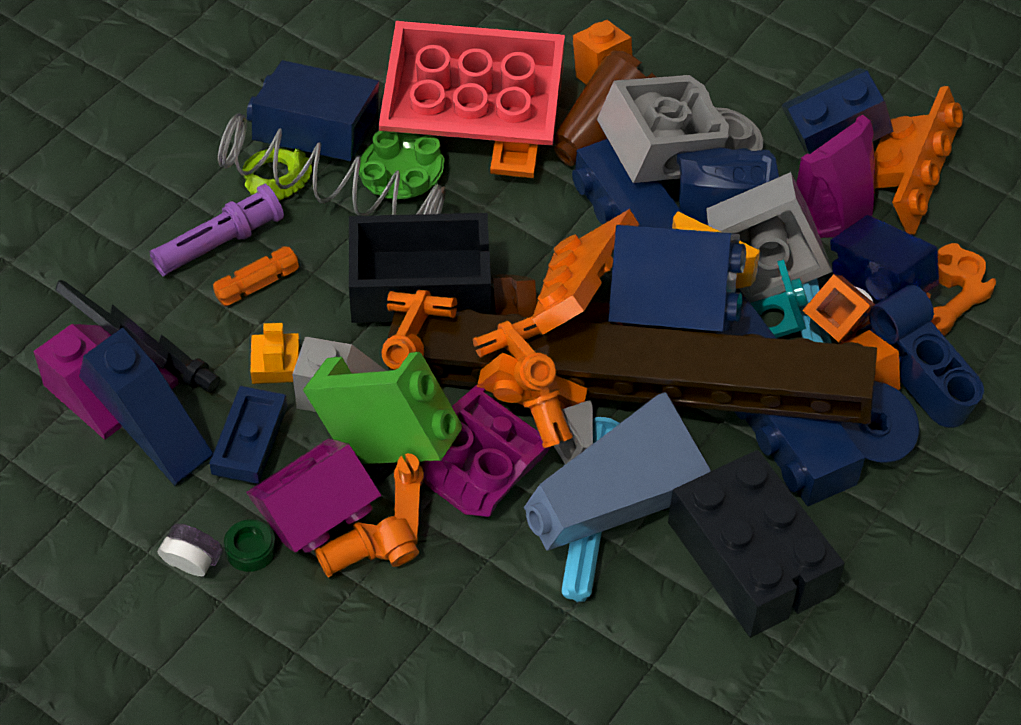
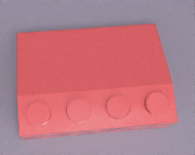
[378,21,565,146]

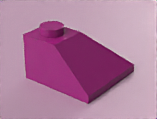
[33,324,179,440]

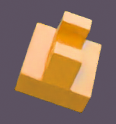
[250,323,300,384]

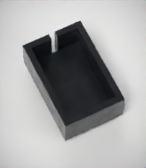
[349,213,491,323]
[668,450,845,638]

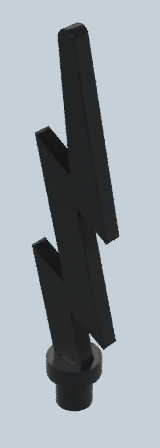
[55,280,220,393]

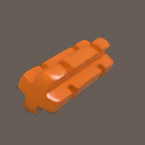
[213,246,299,306]

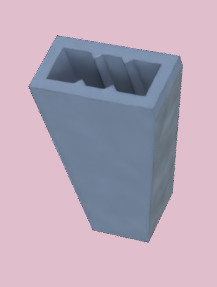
[524,392,711,551]

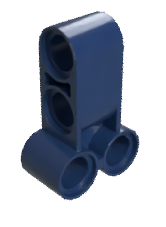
[856,285,984,428]

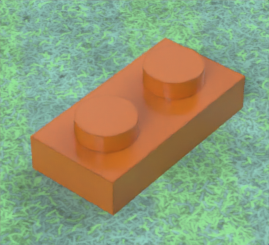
[477,352,587,409]

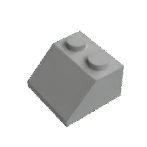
[706,172,832,303]

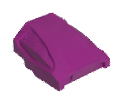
[796,115,875,238]
[419,385,552,517]

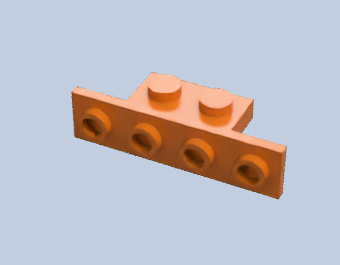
[874,86,963,235]

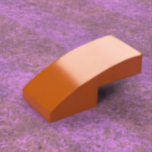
[490,141,540,178]

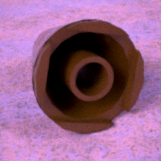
[554,50,656,166]

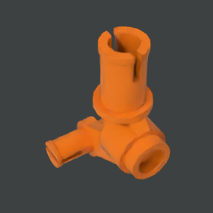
[382,290,457,370]
[473,316,573,448]
[314,453,424,578]

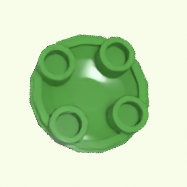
[359,131,445,199]

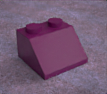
[246,438,381,553]

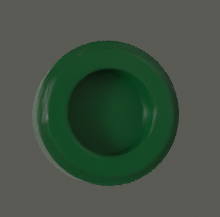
[224,519,276,572]

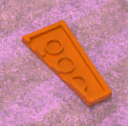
[532,209,639,335]

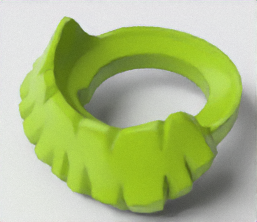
[243,148,312,201]

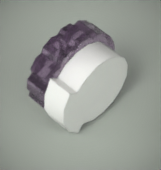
[157,523,224,576]

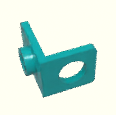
[750,259,808,338]

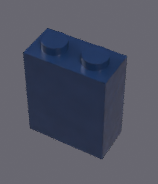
[247,60,379,161]
[608,225,746,332]

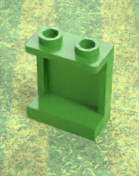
[303,352,462,464]

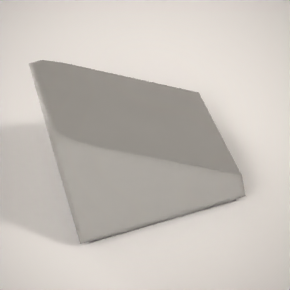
[554,401,593,465]

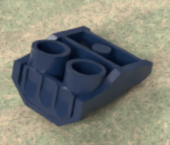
[677,148,779,225]

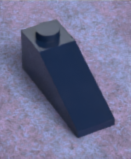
[79,328,213,486]

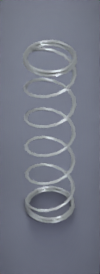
[218,113,446,216]

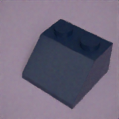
[782,68,894,154]

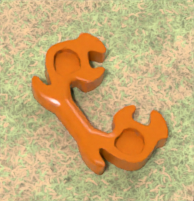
[886,243,996,336]

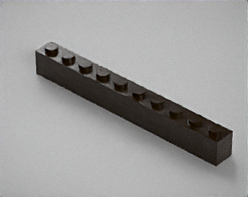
[388,310,877,424]

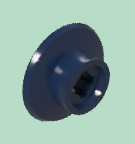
[839,381,919,462]

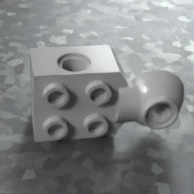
[597,75,764,183]

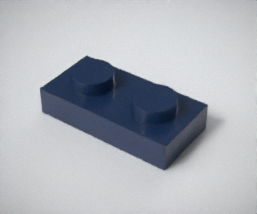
[209,386,288,484]

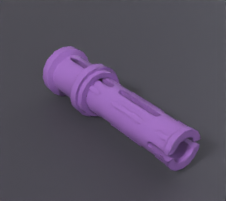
[149,184,284,276]

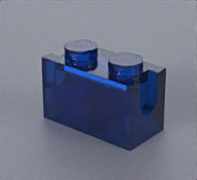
[830,215,939,301]

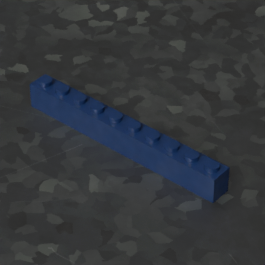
[572,139,865,507]

